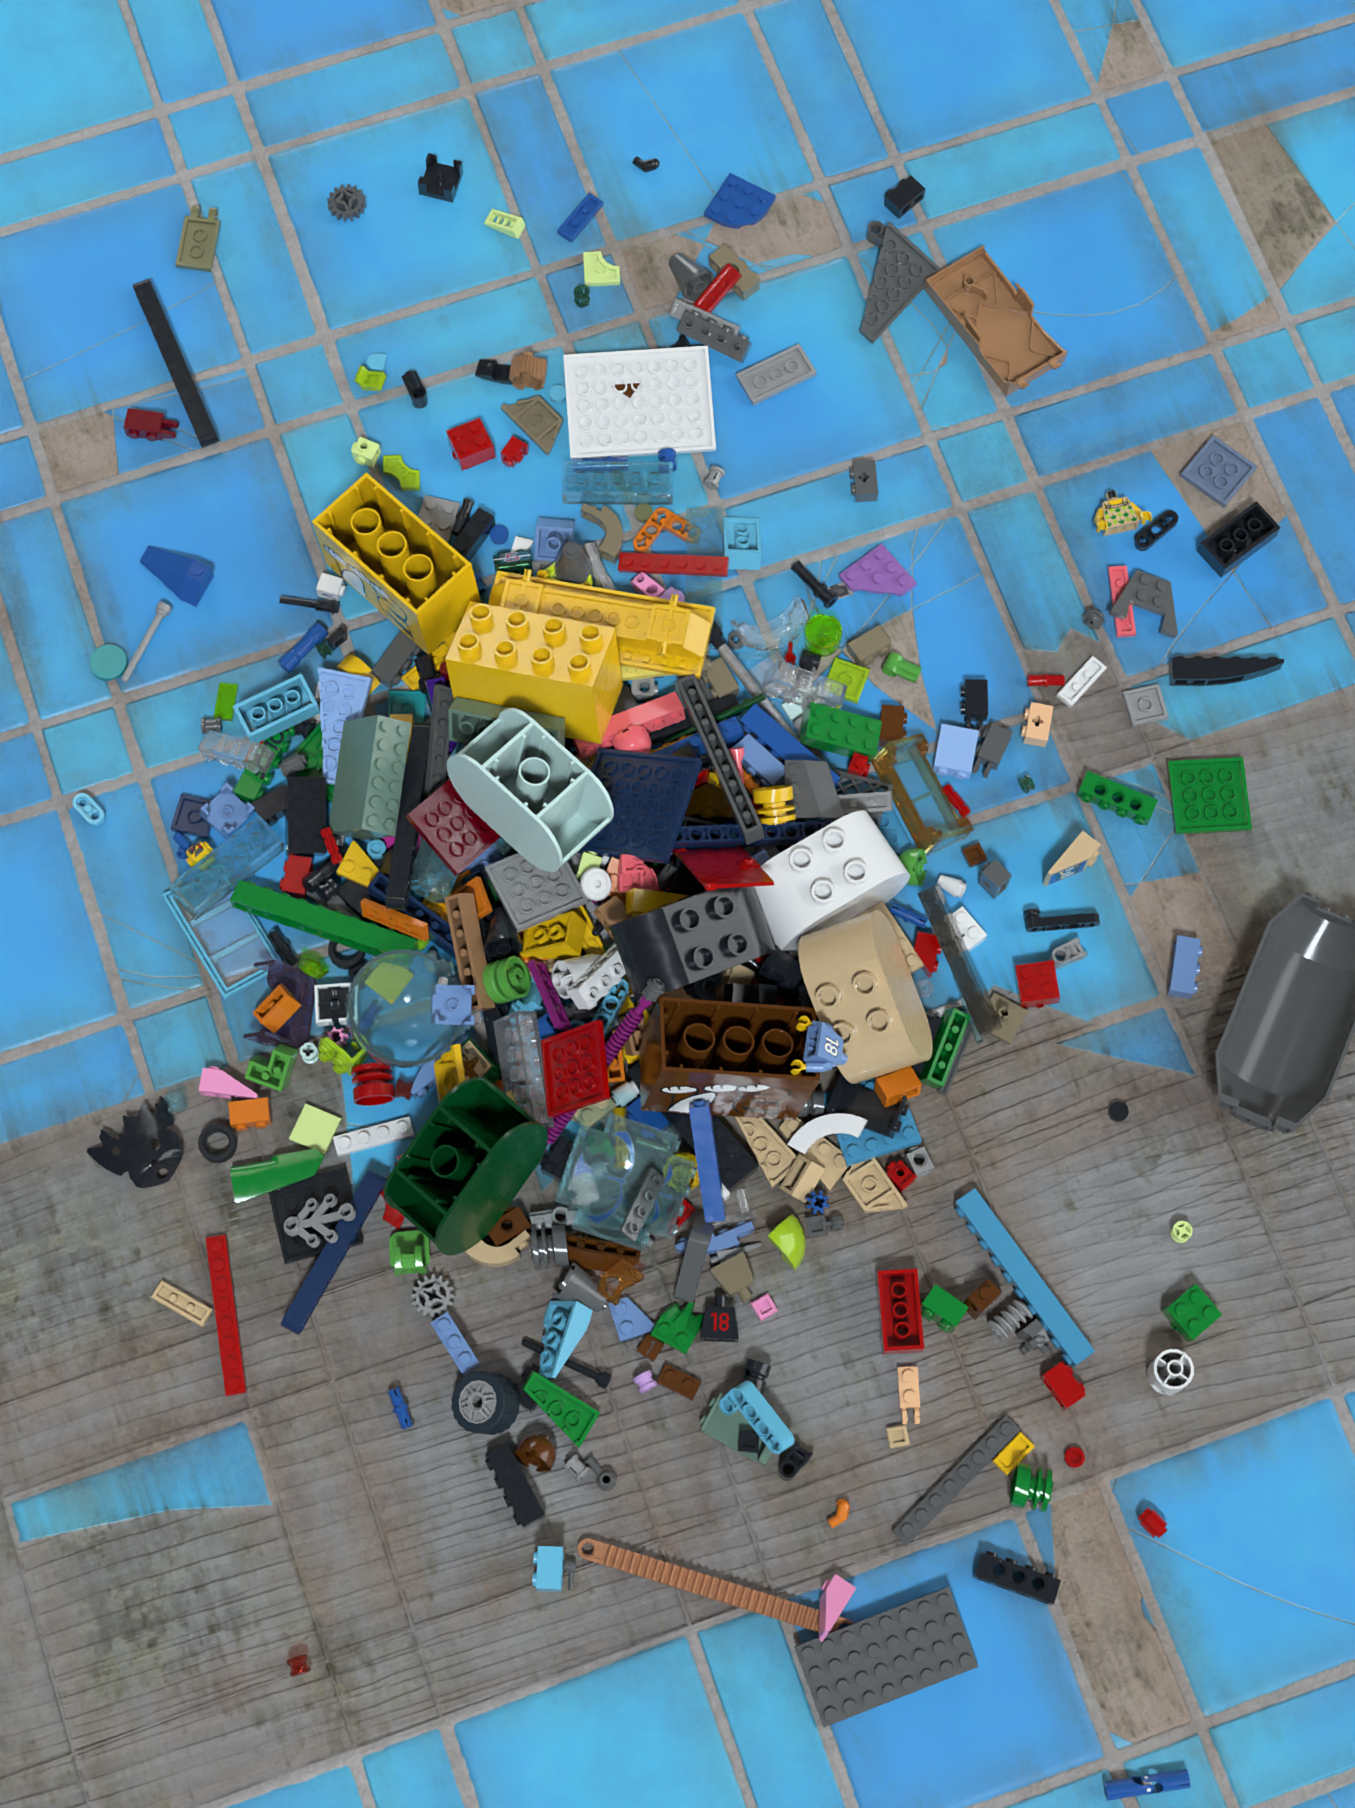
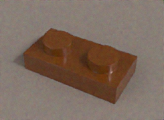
[657,1364,701,1401]

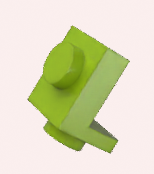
[354,366,386,391]

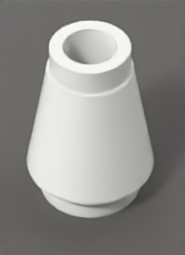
[937,875,967,898]

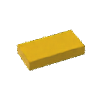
[992,1432,1035,1476]

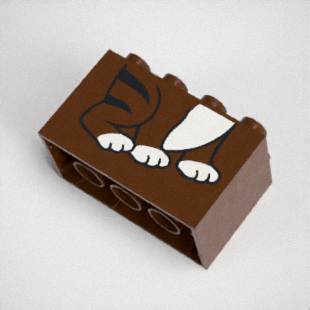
[639,997,820,1120]

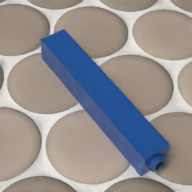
[689,1099,726,1223]

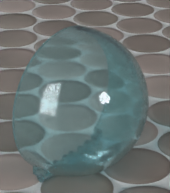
[345,949,471,1068]

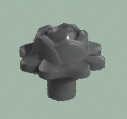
[1083,608,1105,630]

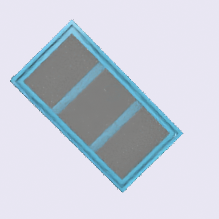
[162,863,286,1000]

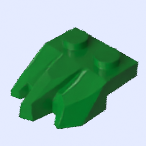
[651,1302,704,1355]

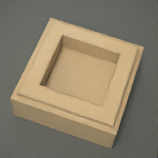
[886,1425,910,1449]

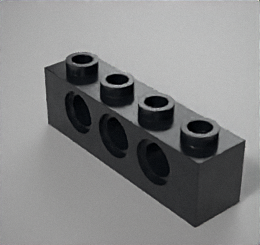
[973,1551,1061,1606]

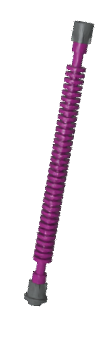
[534,978,666,1170]

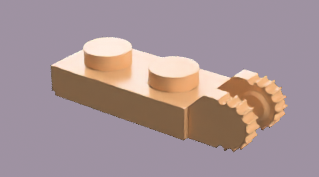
[897,1366,920,1424]

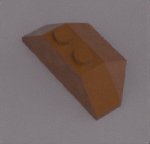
[566,1228,642,1274]

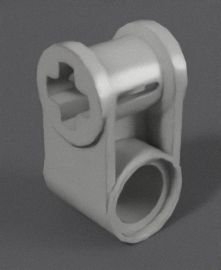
[1049,938,1088,969]

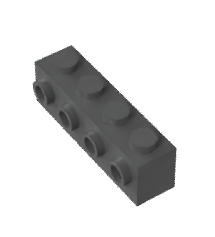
[676,310,752,363]

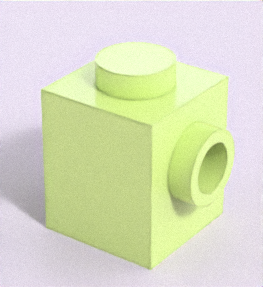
[351,437,381,468]

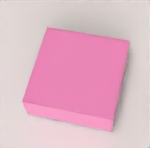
[750,1293,778,1321]

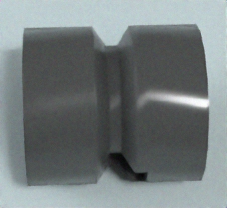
[798,1091,824,1117]

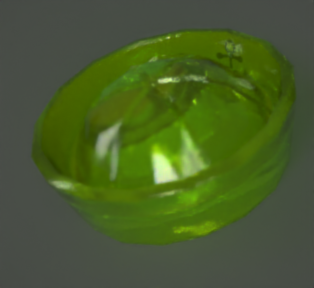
[298,954,329,979]

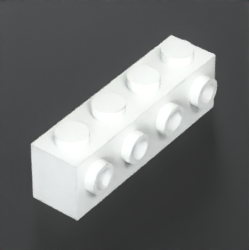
[566,943,626,1010]

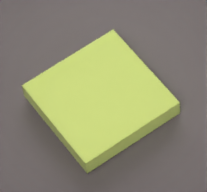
[289,1103,342,1155]

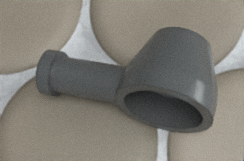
[584,1456,617,1491]

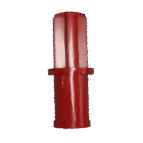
[1027,673,1065,688]

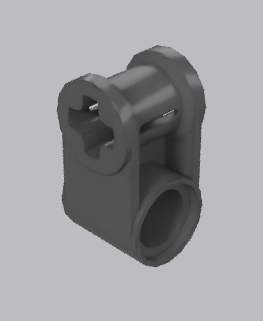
[866,221,886,248]

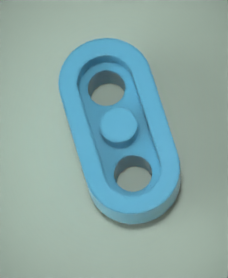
[72,793,105,826]

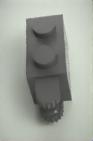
[972,723,1013,778]

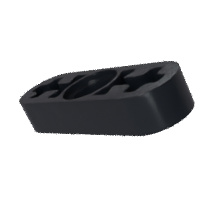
[1134,510,1178,551]

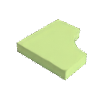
[583,251,620,287]

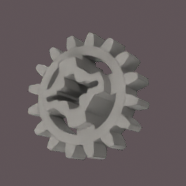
[411,1274,455,1319]

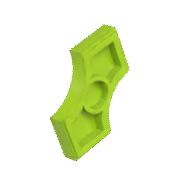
[383,455,420,491]

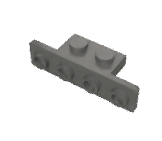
[619,1168,665,1242]

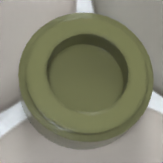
[635,503,653,523]

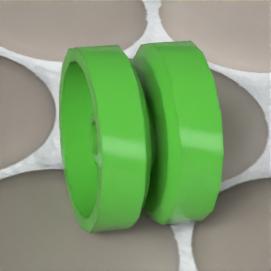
[483,956,531,1004]

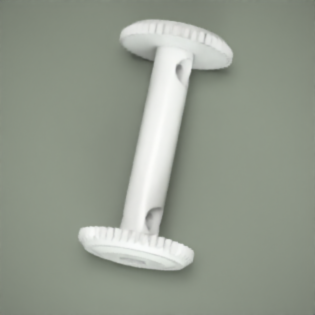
[579,867,612,901]

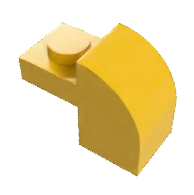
[336,654,380,694]

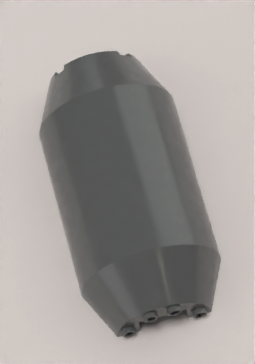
[1215,893,1355,1134]

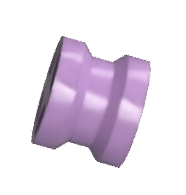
[633,1370,658,1394]

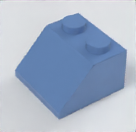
[534,518,575,562]

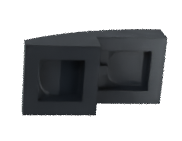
[475,359,513,385]

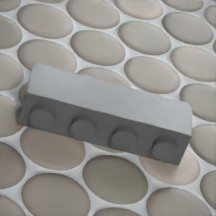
[371,631,422,689]

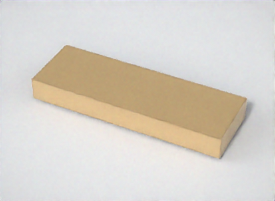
[151,1280,213,1328]

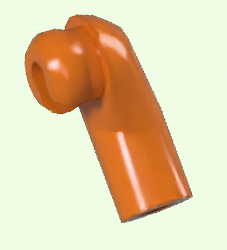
[827,1498,850,1529]

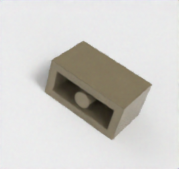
[847,625,891,666]
[701,657,739,700]

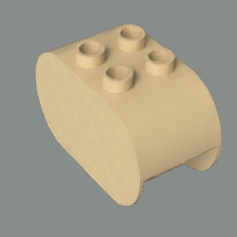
[798,910,933,1084]

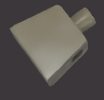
[710,1251,754,1303]

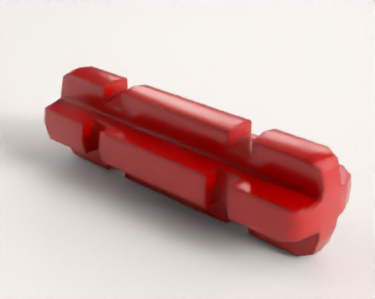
[942,784,971,818]
[320,827,343,864]

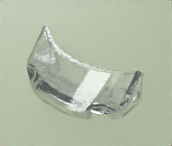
[730,596,809,651]

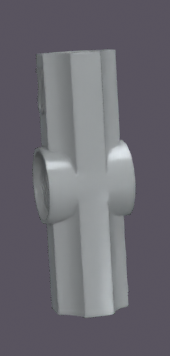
[529,1205,591,1230]

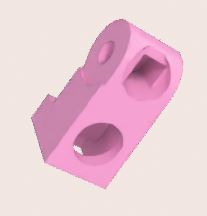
[630,572,665,598]

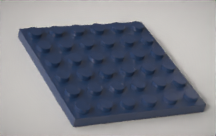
[577,748,703,864]

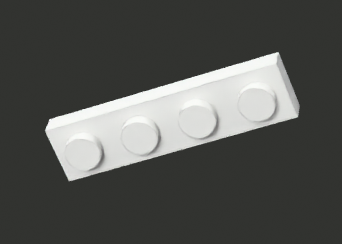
[333,1117,415,1157]

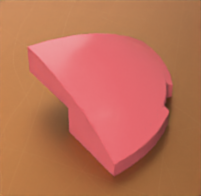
[617,854,659,892]

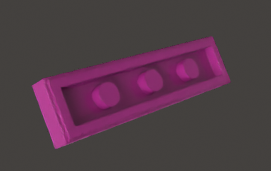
[527,960,572,1031]

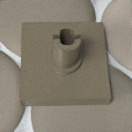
[976,993,1028,1045]

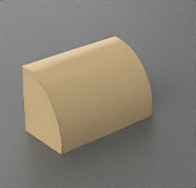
[779,1154,825,1203]

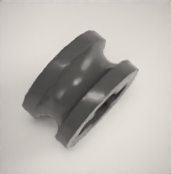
[728,631,745,650]

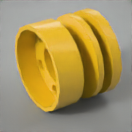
[752,785,796,825]

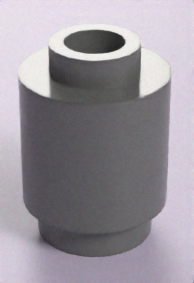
[278,752,307,778]

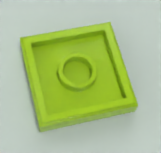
[822,657,870,704]

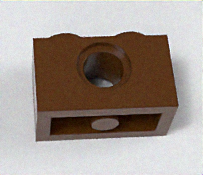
[488,1206,531,1247]

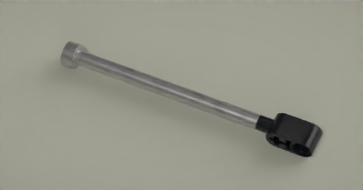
[708,621,818,758]

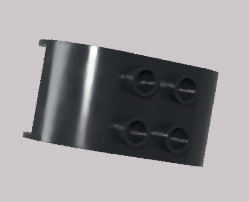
[605,887,776,1002]

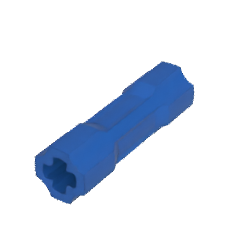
[278,622,328,673]

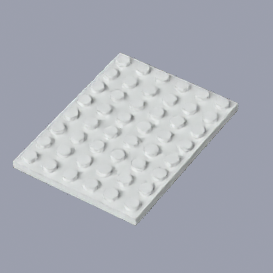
[563,346,716,461]

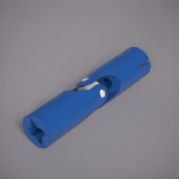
[1103,1769,1190,1801]

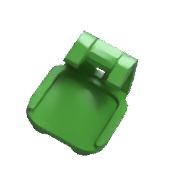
[389,1230,430,1276]

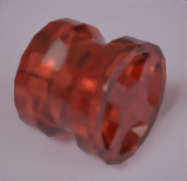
[395,1078,414,1101]
[287,1654,311,1677]

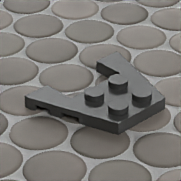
[1108,570,1178,638]

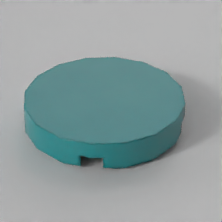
[89,644,128,681]

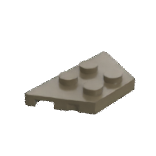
[501,395,563,456]

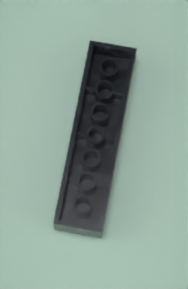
[627,1062,759,1193]

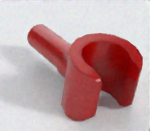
[783,642,796,667]

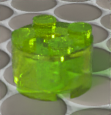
[804,614,842,658]

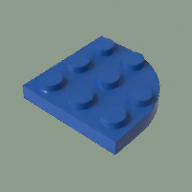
[704,173,776,228]

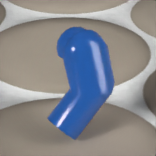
[173,832,191,859]

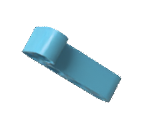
[569,979,629,1039]
[719,1381,794,1454]

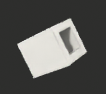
[316,573,346,602]

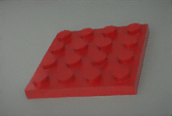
[541,1020,610,1118]

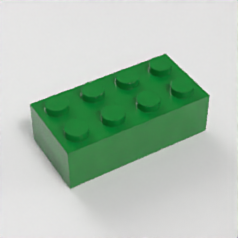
[799,702,882,763]

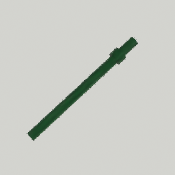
[662,693,766,745]

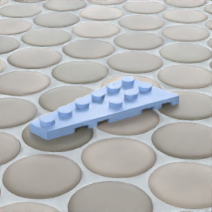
[318,667,373,785]

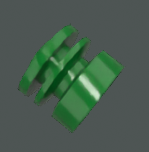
[1010,1463,1053,1512]

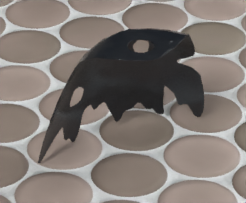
[87,1096,182,1188]

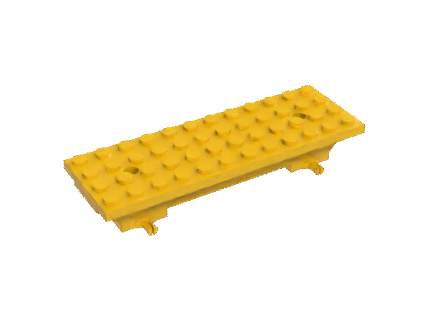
[488,569,716,679]

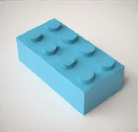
[233,674,320,746]

